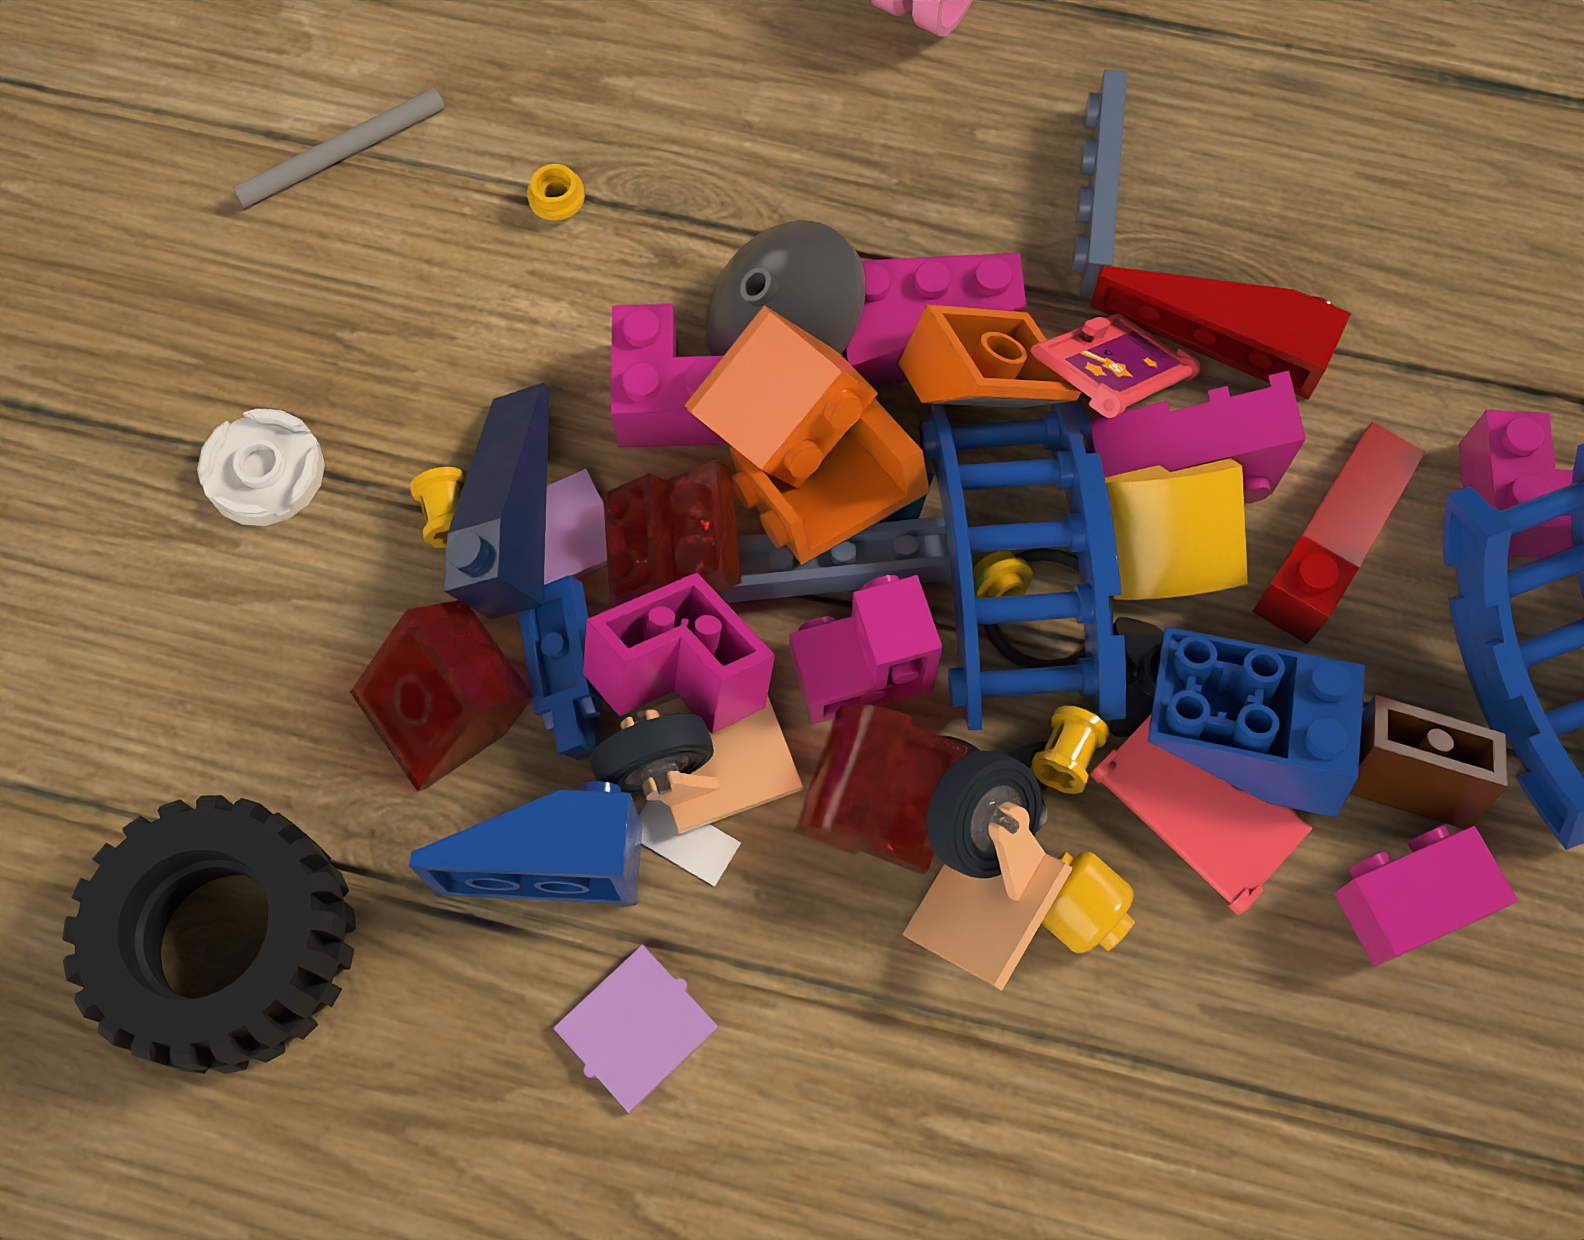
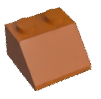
[685,305,878,489]

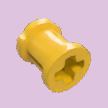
[410,467,466,548]
[1030,705,1109,794]

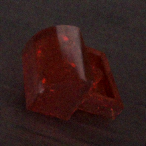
[603,460,741,609]
[793,704,968,875]

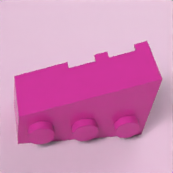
[843,253,1026,388]
[1082,370,1306,504]

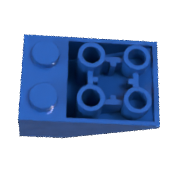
[1147,626,1365,817]

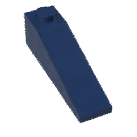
[444,383,550,620]

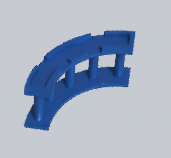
[919,398,1126,730]
[1443,444,1584,850]

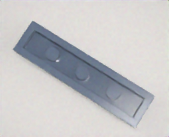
[1071,69,1127,297]
[716,516,974,603]

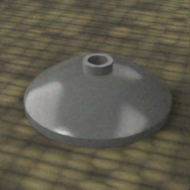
[706,220,866,356]

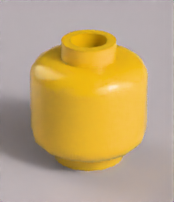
[1041,851,1135,954]

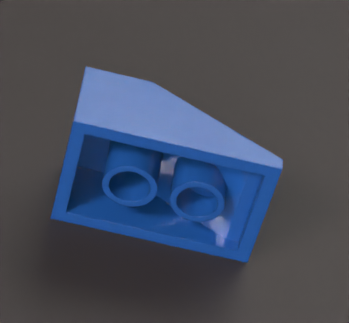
[409,781,643,905]

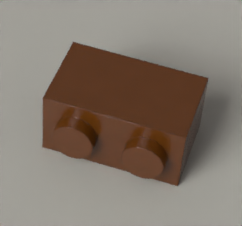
[1350,694,1508,830]

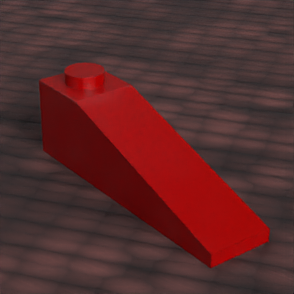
[1090,266,1351,400]
[1252,422,1426,644]

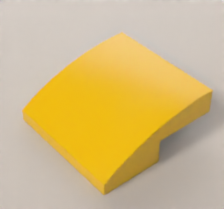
[1105,458,1248,600]

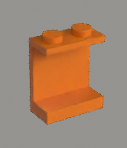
[729,398,930,565]

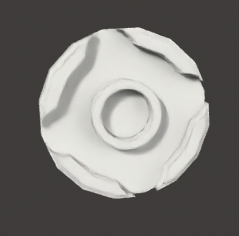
[197,409,325,526]

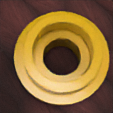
[527,164,585,221]
[972,550,1033,599]

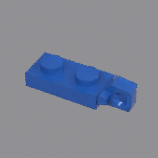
[518,575,603,761]

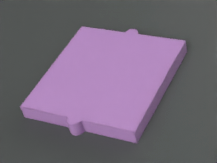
[544,469,628,585]
[553,944,719,1114]

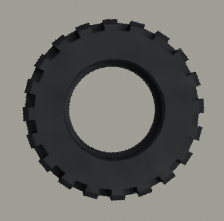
[62,795,356,1074]

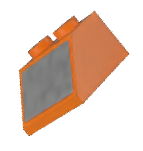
[898,304,1082,408]

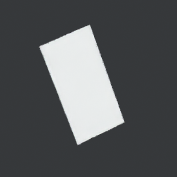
[639,800,741,887]

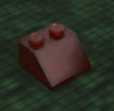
[350,600,535,791]

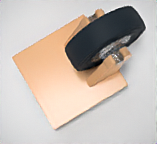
[590,695,803,834]
[902,751,1073,991]

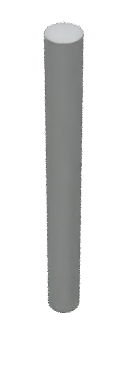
[232,88,445,208]

